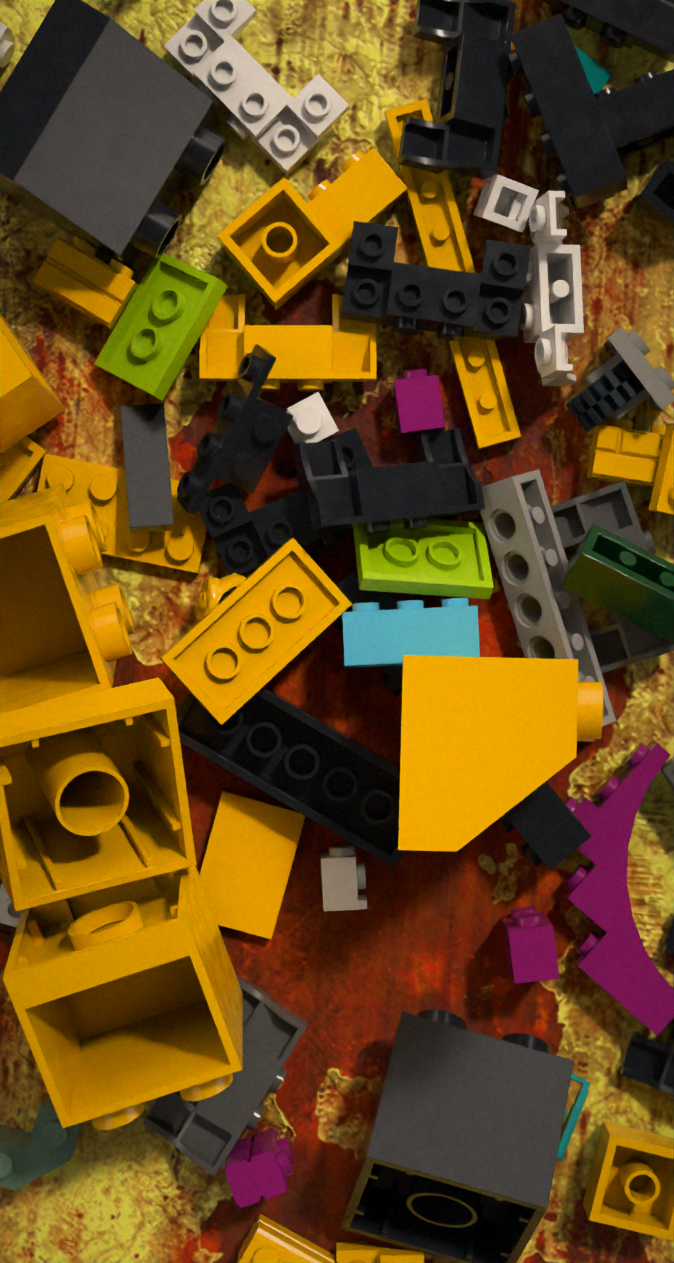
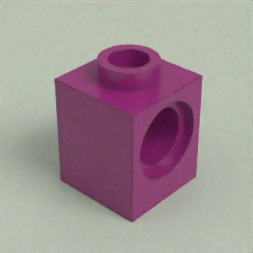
[393,369,445,437]

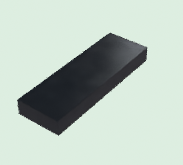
[120,403,174,533]

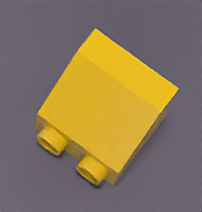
[398,655,603,852]
[0,677,197,912]

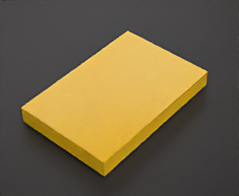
[199,790,306,940]

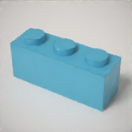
[342,598,480,668]

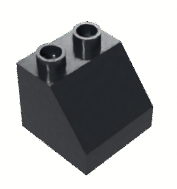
[0,0,228,269]
[340,1009,574,1263]

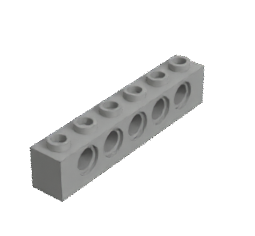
[479,469,616,727]

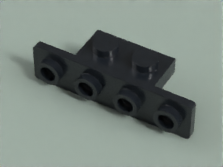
[177,344,293,515]

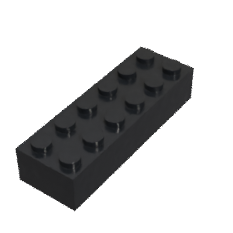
[176,686,405,868]

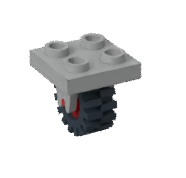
[565,327,674,433]

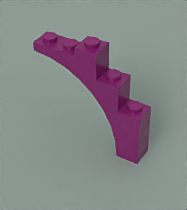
[564,741,674,1036]

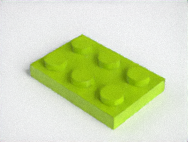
[94,253,228,401]
[353,519,494,599]

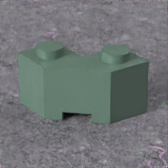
[0,1093,84,1190]

